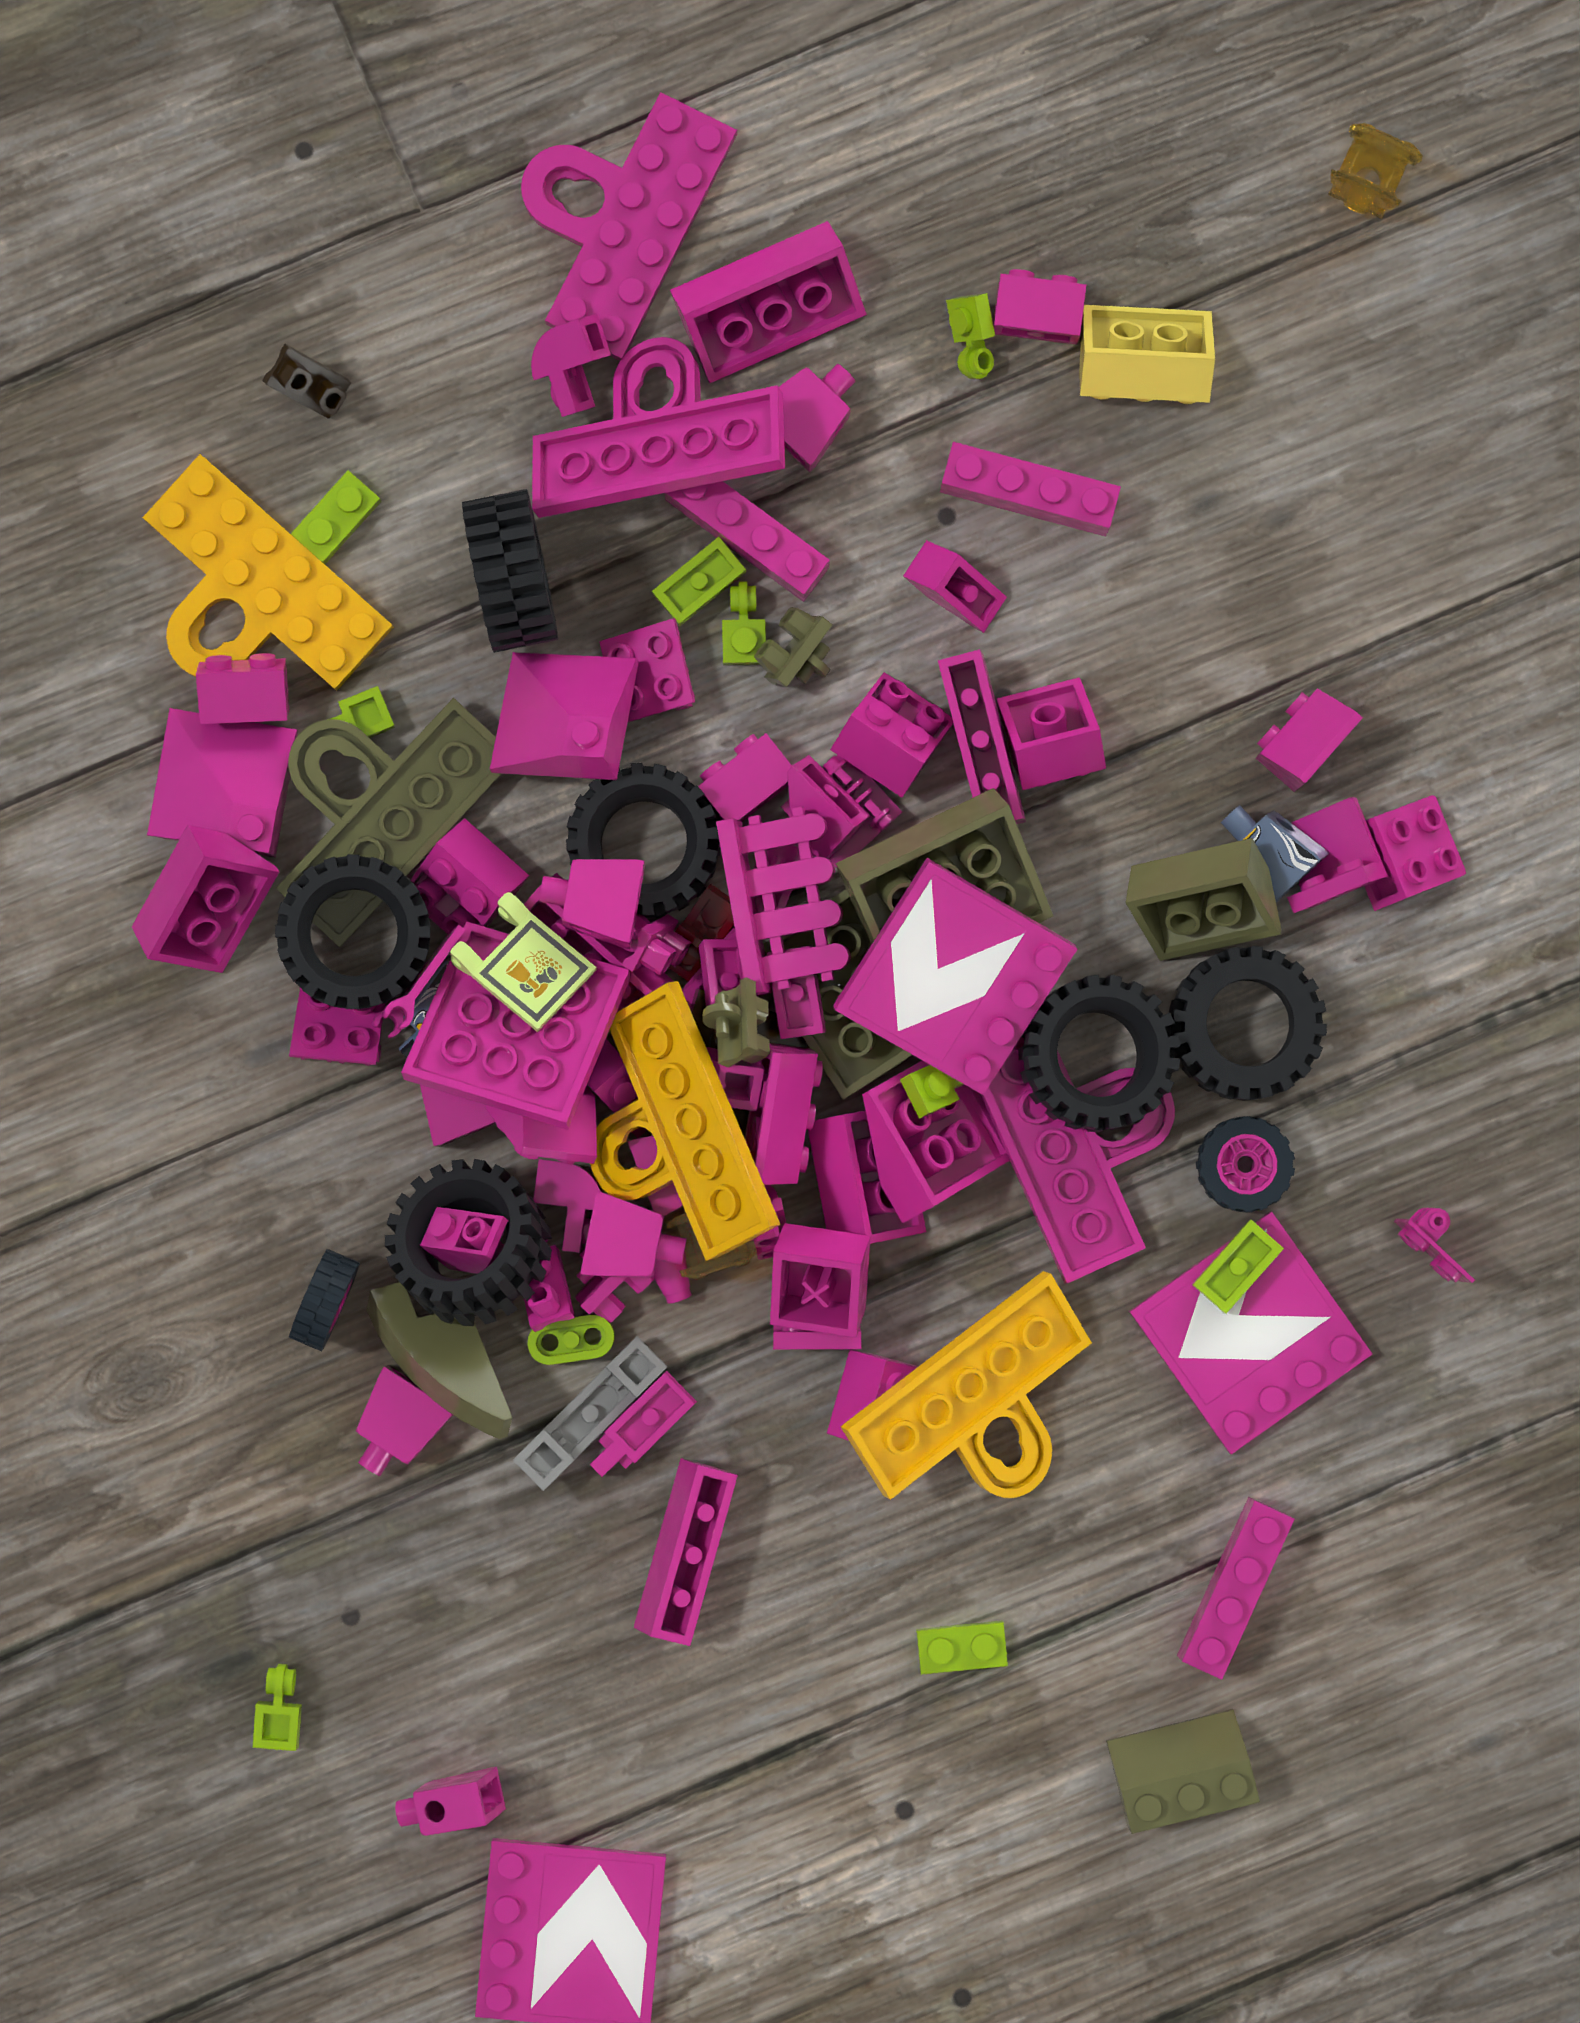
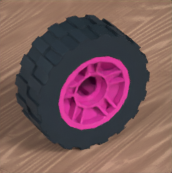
[1196,1116,1295,1212]
[289,1249,360,1351]

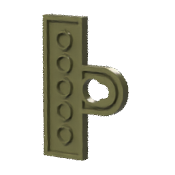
[276,697,501,947]

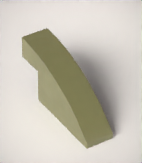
[366,1282,513,1439]

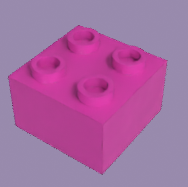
[770,1223,870,1338]

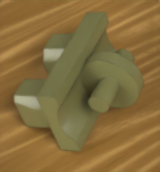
[754,607,833,687]
[703,977,770,1068]

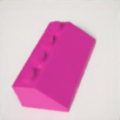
[670,221,867,383]

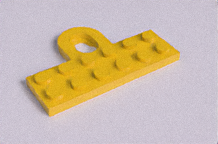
[142,454,394,691]
[590,981,780,1261]
[840,1271,1092,1500]

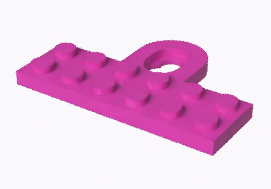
[521,92,737,361]
[532,337,785,518]
[981,1037,1175,1284]

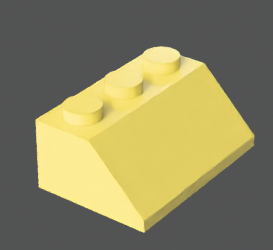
[1079,305,1215,404]

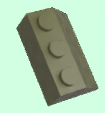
[1125,838,1281,961]
[1106,1709,1260,1834]

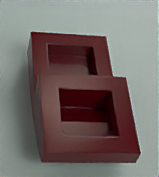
[669,884,734,982]

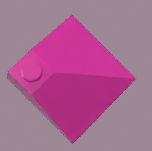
[490,652,639,780]
[147,708,298,858]
[862,1060,1010,1223]

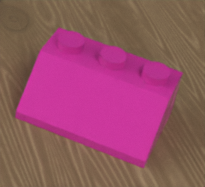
[132,825,279,973]
[745,1043,823,1185]
[808,1111,926,1244]

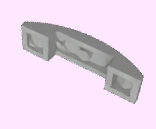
[513,1336,667,1491]

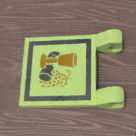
[450,892,597,1032]

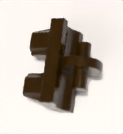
[262,344,351,419]

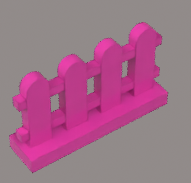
[716,806,851,996]

